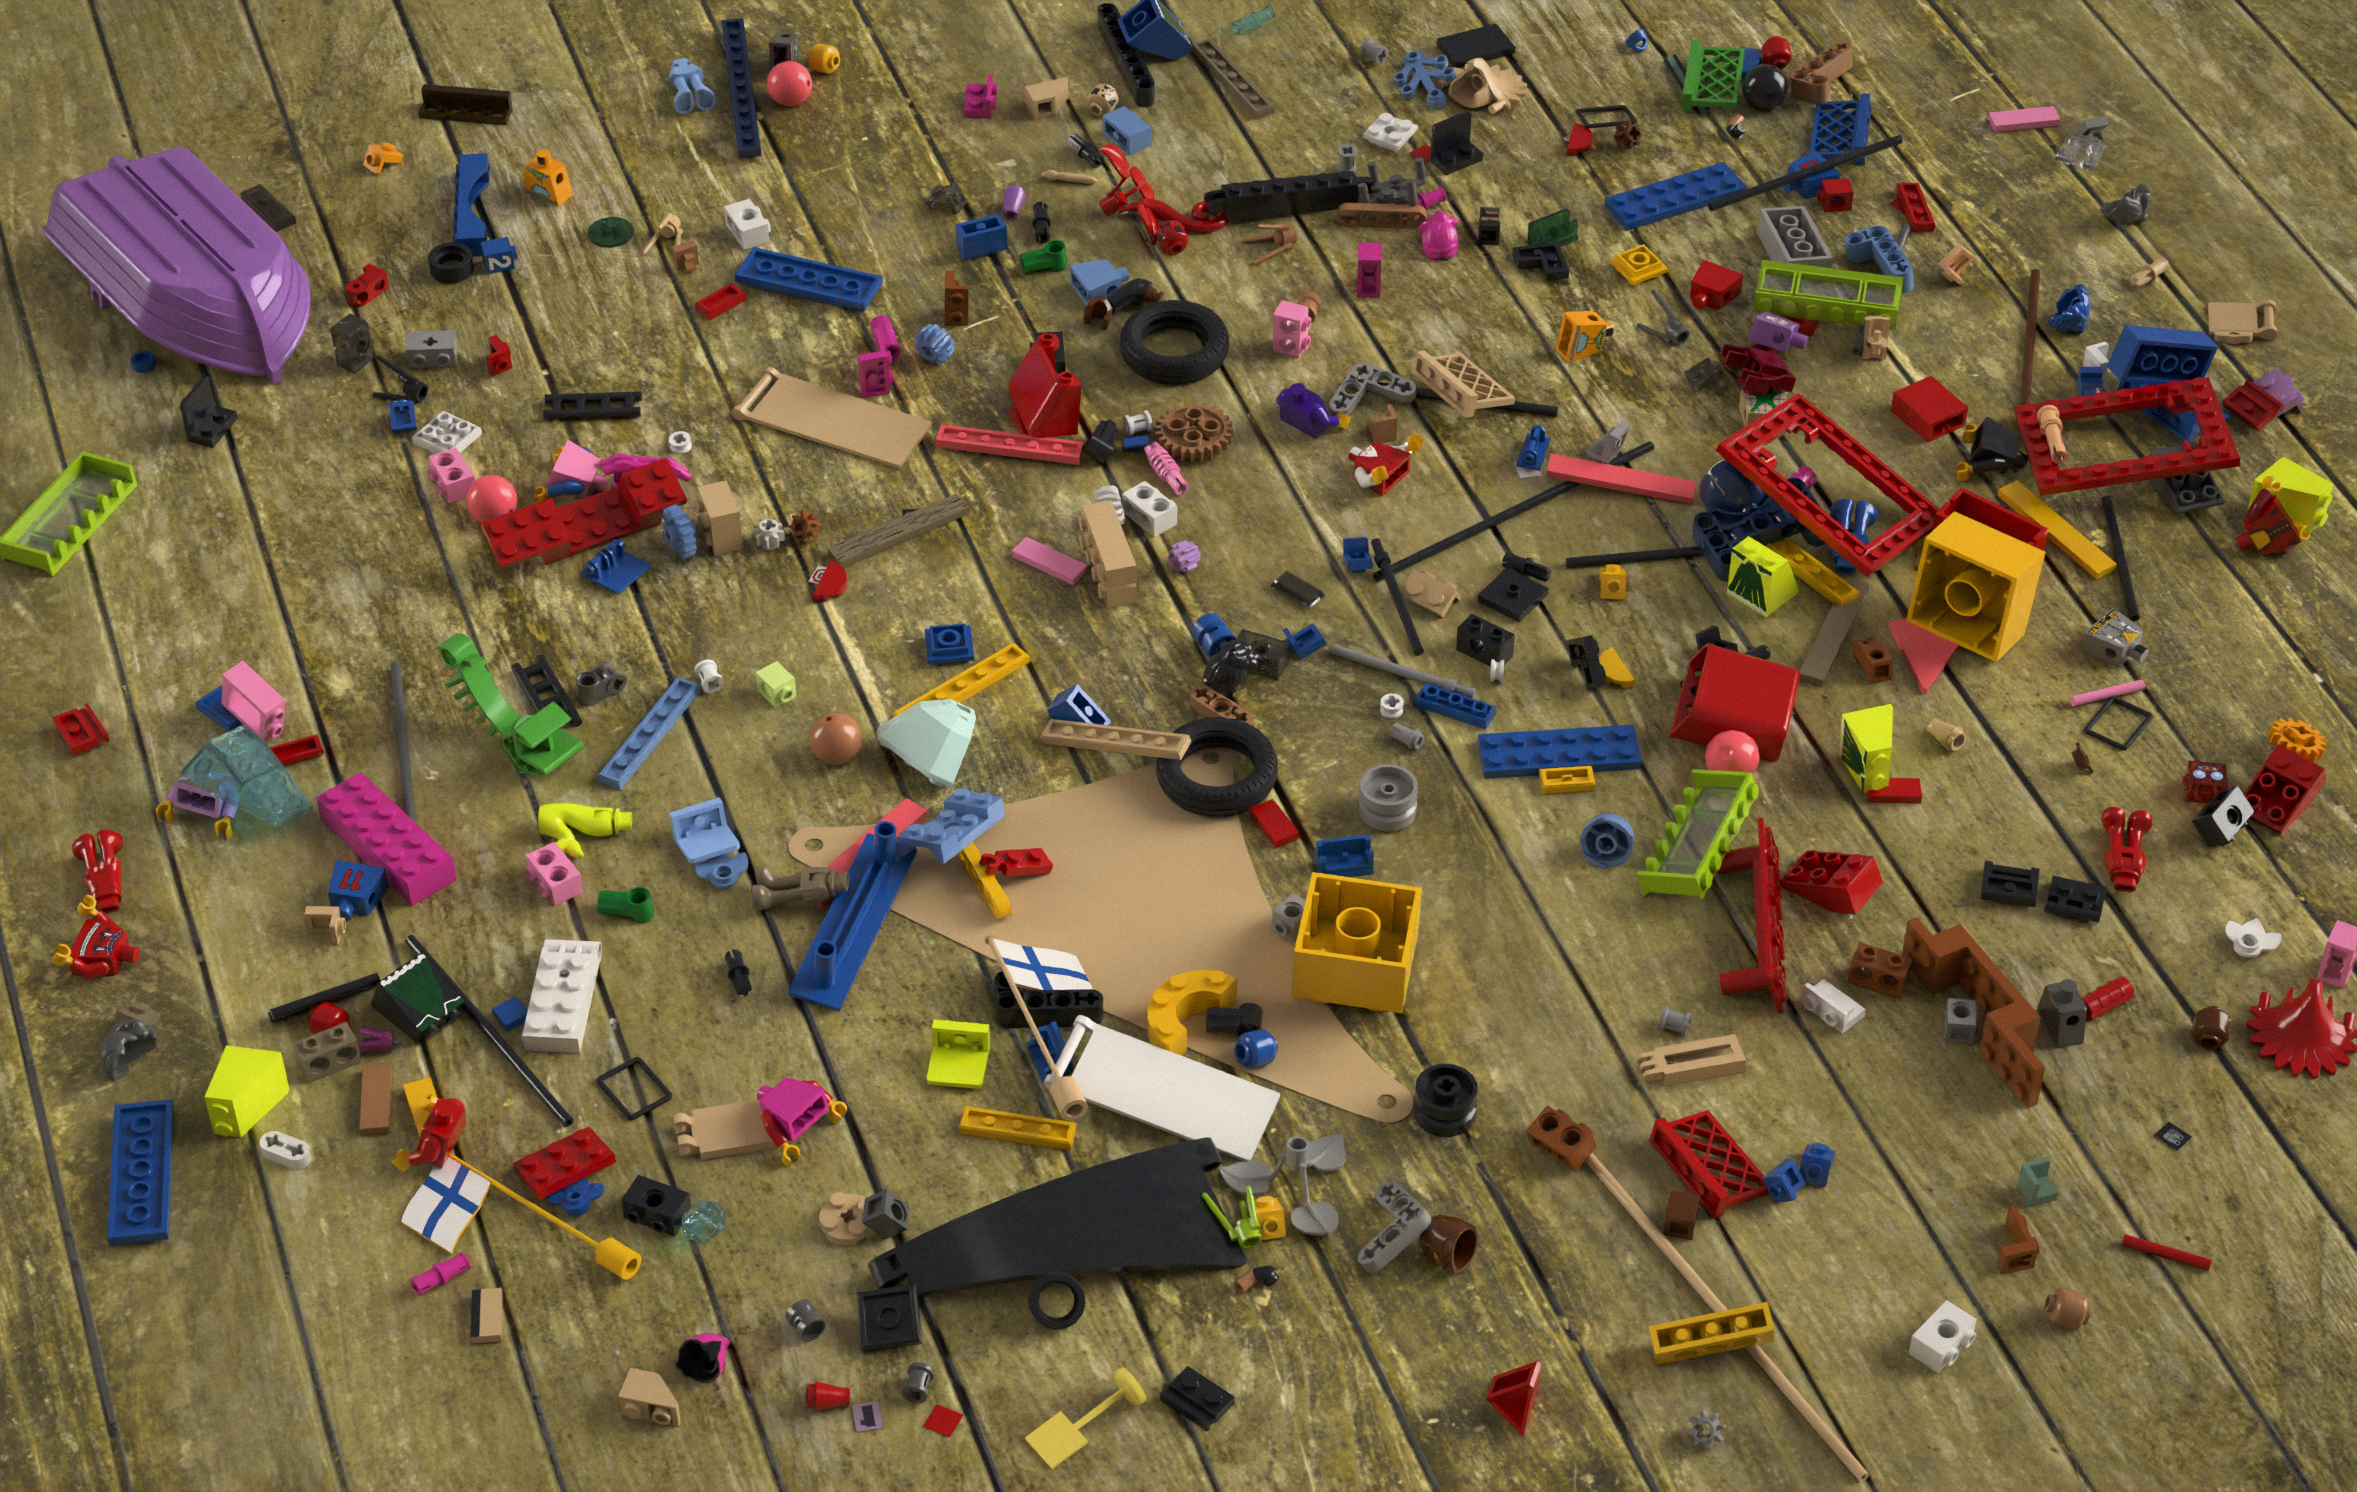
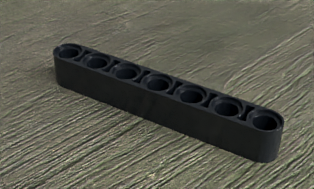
[1097,3,1155,107]

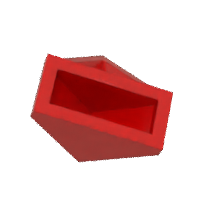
[1486,1361,1541,1437]

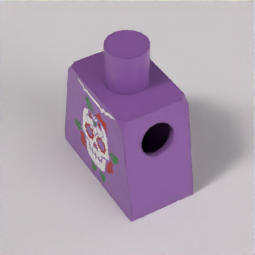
[1748,311,1809,352]

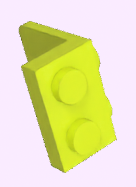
[927,1020,990,1089]

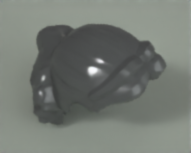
[2100,184,2151,224]
[100,1019,157,1081]

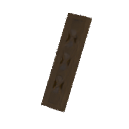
[419,84,513,125]

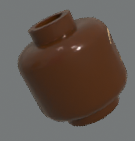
[2192,1006,2231,1050]

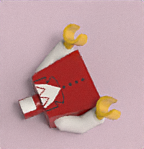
[1348,434,1424,497]

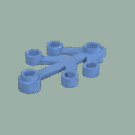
[1393,51,1456,109]

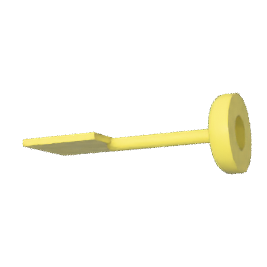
[1025,1366,1147,1469]

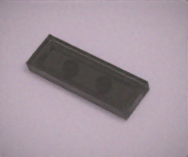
[241,184,296,232]

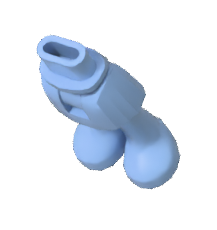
[669,58,716,115]

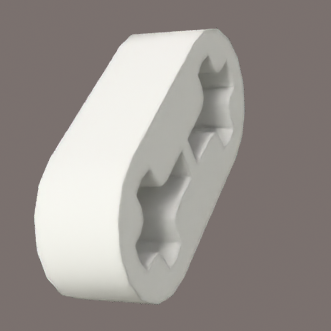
[260,1131,311,1169]

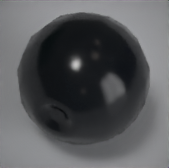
[1742,64,1788,111]

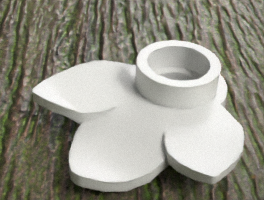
[2225,918,2281,958]

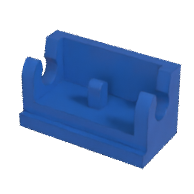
[1316,834,1374,877]
[1027,1021,1073,1087]

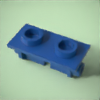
[1516,425,1551,471]

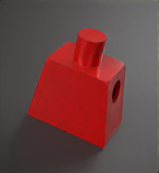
[1690,260,1743,310]

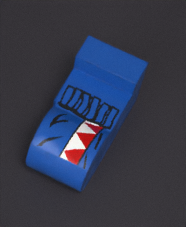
[2076,366,2106,396]

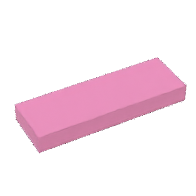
[1988,106,2061,132]
[1012,537,1088,585]

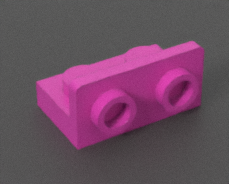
[964,74,997,118]

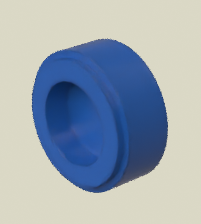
[130,351,156,373]

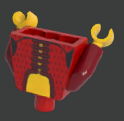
[2235,476,2310,555]

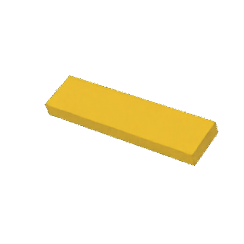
[959,1106,1077,1151]

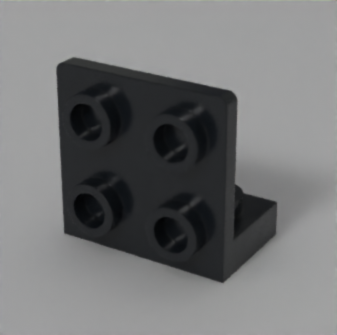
[1430,111,1483,175]
[180,376,238,448]

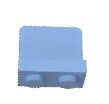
[669,798,740,863]

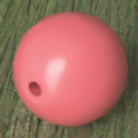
[767,61,813,107]
[466,475,518,523]
[1705,730,1760,774]

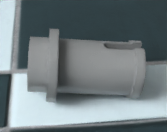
[1389,722,1424,749]

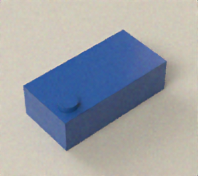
[2107,325,2218,385]

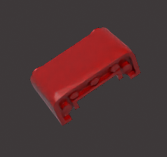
[1008,333,1082,438]

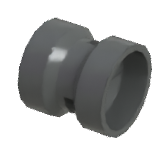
[786,1299,826,1342]

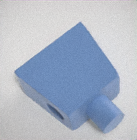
[1070,259,1129,306]

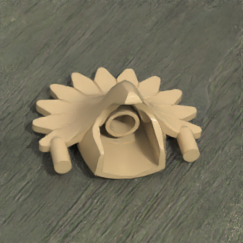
[1437,58,1527,114]

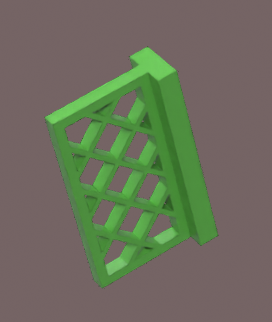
[1683,40,1745,112]

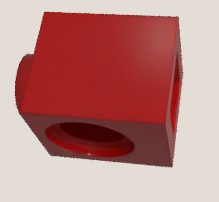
[1817,178,1854,212]

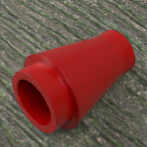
[806,1381,850,1411]

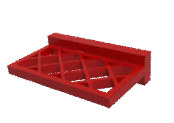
[1649,1110,1769,1219]

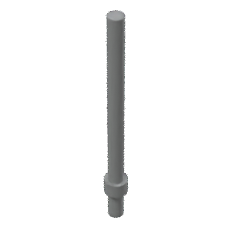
[1331,644,1477,699]

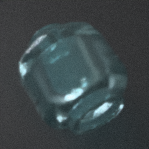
[682,1200,726,1244]

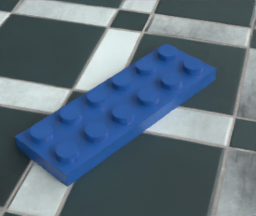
[1604,162,1747,231]
[735,247,883,311]
[1477,725,1642,779]
[107,1099,174,1246]

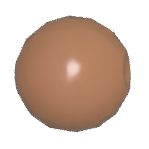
[808,712,863,766]

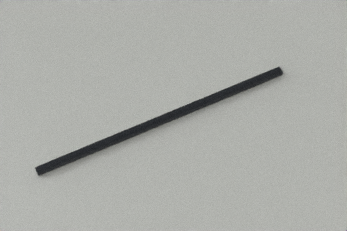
[405,935,574,1127]

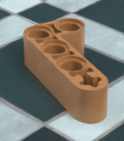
[1790,42,1853,105]

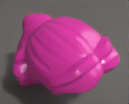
[1419,210,1459,259]

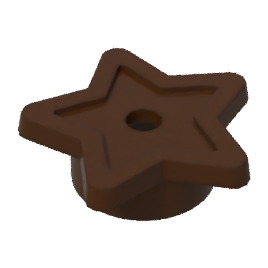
[2071,742,2094,774]

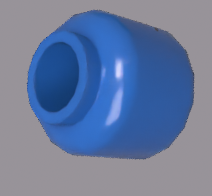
[1234,1029,1278,1069]

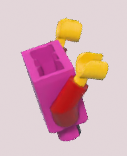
[757,1078,847,1166]

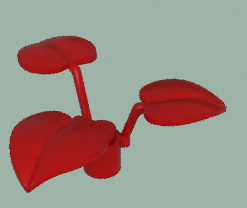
[1099,144,1160,245]

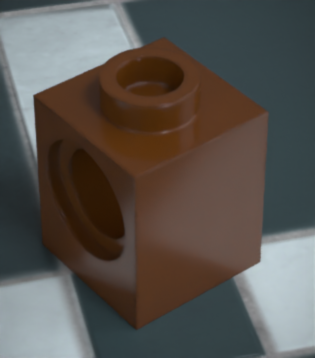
[1663,1190,1700,1240]

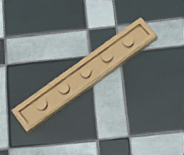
[1040,719,1191,760]

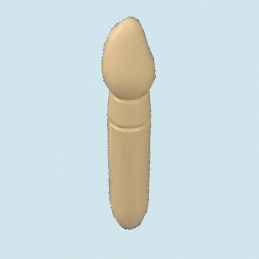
[1042,170,1097,184]

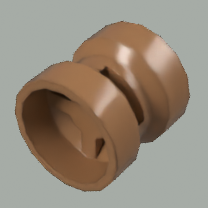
[1297,291,1322,323]

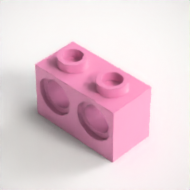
[1273,300,1311,358]
[427,447,475,503]
[525,842,583,906]
[2317,920,2357,989]

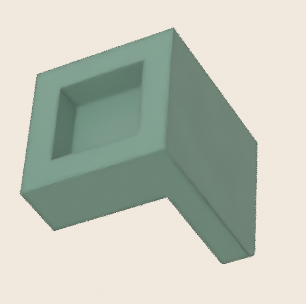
[2017,1157,2058,1207]

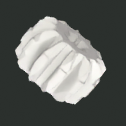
[1093,485,1126,524]

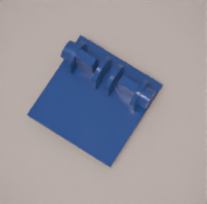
[580,539,651,594]

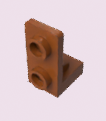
[1997,1206,2039,1275]

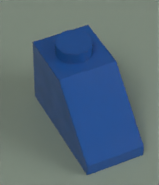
[1047,684,1111,726]

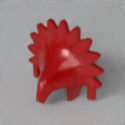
[2246,978,2357,1079]

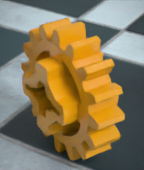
[2268,718,2327,763]

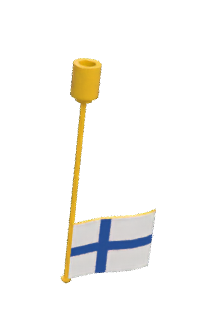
[401,1153,641,1280]

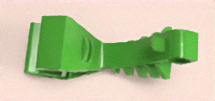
[438,633,584,777]

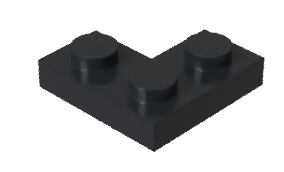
[1512,242,1569,281]
[1565,635,1606,689]

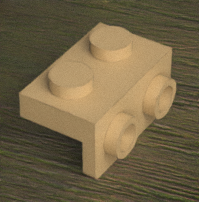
[1401,569,1461,618]

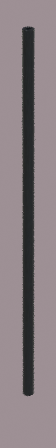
[1373,441,1654,582]

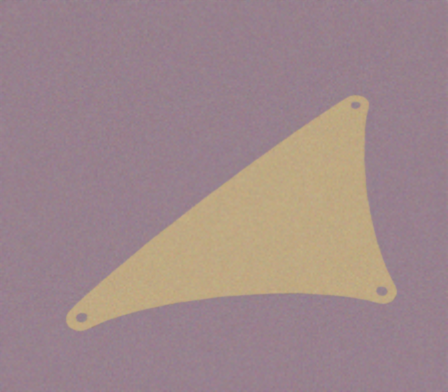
[788,747,1413,1123]

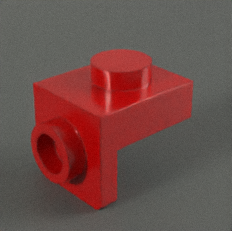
[486,335,512,376]

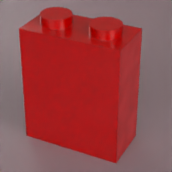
[1891,376,1969,443]

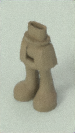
[752,865,849,911]

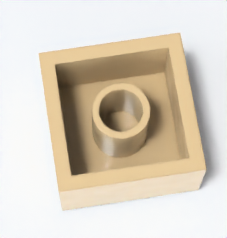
[695,480,743,556]

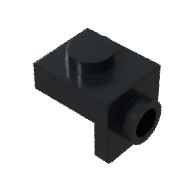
[1695,625,1739,652]

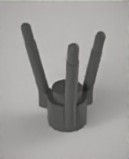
[1637,289,1690,345]

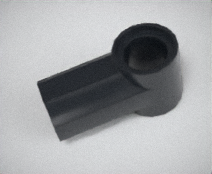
[1082,419,1119,464]
[1206,1003,1263,1037]

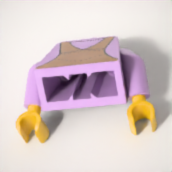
[156,769,239,839]

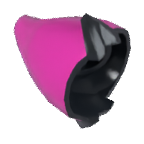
[675,1332,730,1384]

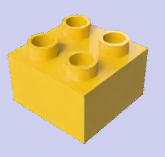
[1906,511,2046,662]
[1292,872,1422,1013]

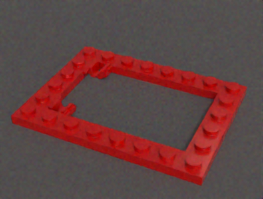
[2014,377,2240,496]
[1715,393,1939,577]

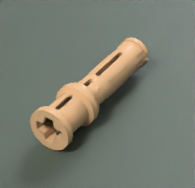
[2037,405,2068,464]

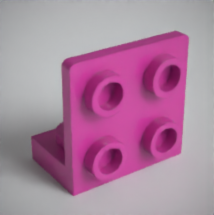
[857,328,894,398]

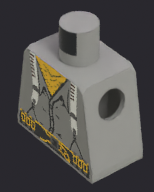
[2081,608,2149,666]

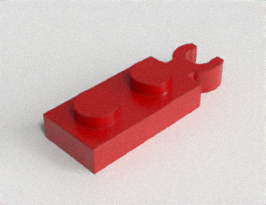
[979,848,1053,876]

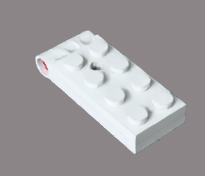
[522,939,602,1053]

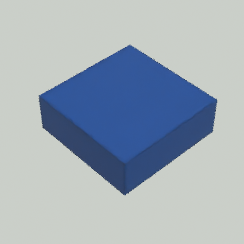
[1121,435,1149,452]
[492,996,528,1032]

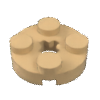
[819,1192,875,1247]

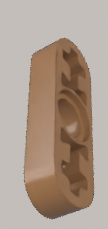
[1190,685,1253,725]

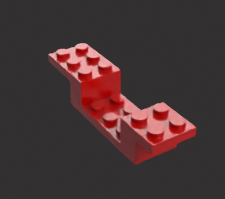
[481,458,687,569]

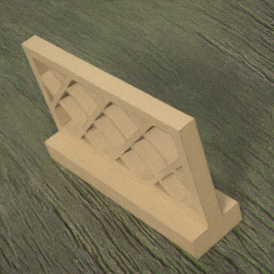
[1412,350,1515,418]

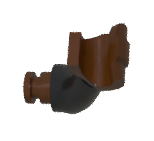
[1083,278,1164,330]

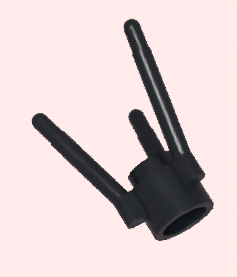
[373,355,429,402]

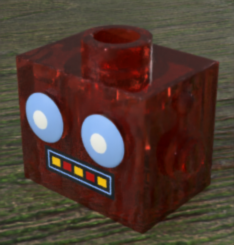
[2182,760,2229,804]

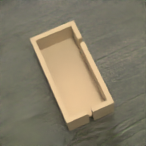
[1079,500,1137,608]

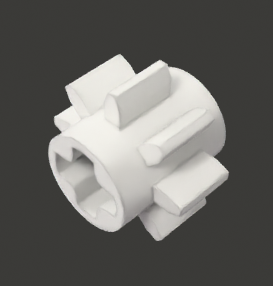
[753,519,785,550]

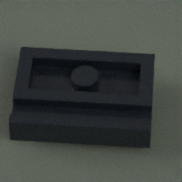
[1160,1366,1235,1431]

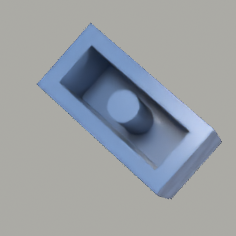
[1102,106,1152,155]

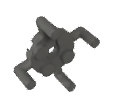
[1358,158,1427,206]

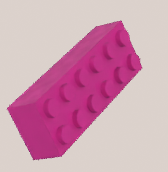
[316,772,457,906]

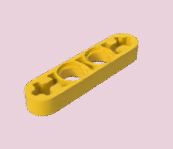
[958,842,1012,920]

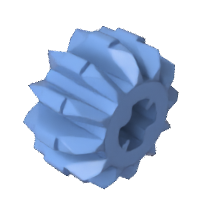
[914,324,955,365]

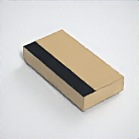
[470,1288,503,1344]

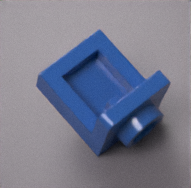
[1343,537,1373,573]
[1283,623,1327,660]
[1799,1143,1836,1187]
[1763,1159,1806,1202]

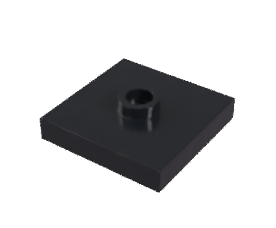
[1478,568,1549,622]
[857,1284,922,1352]

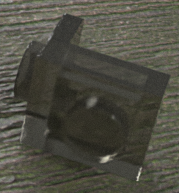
[926,183,966,215]
[1684,357,1725,393]

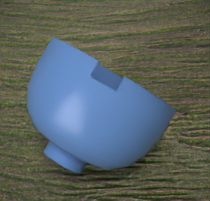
[1580,813,1634,868]

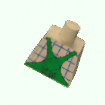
[1739,387,1787,427]

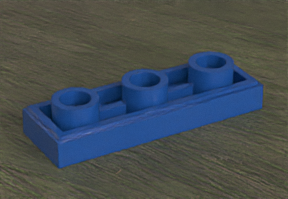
[1414,683,1496,730]

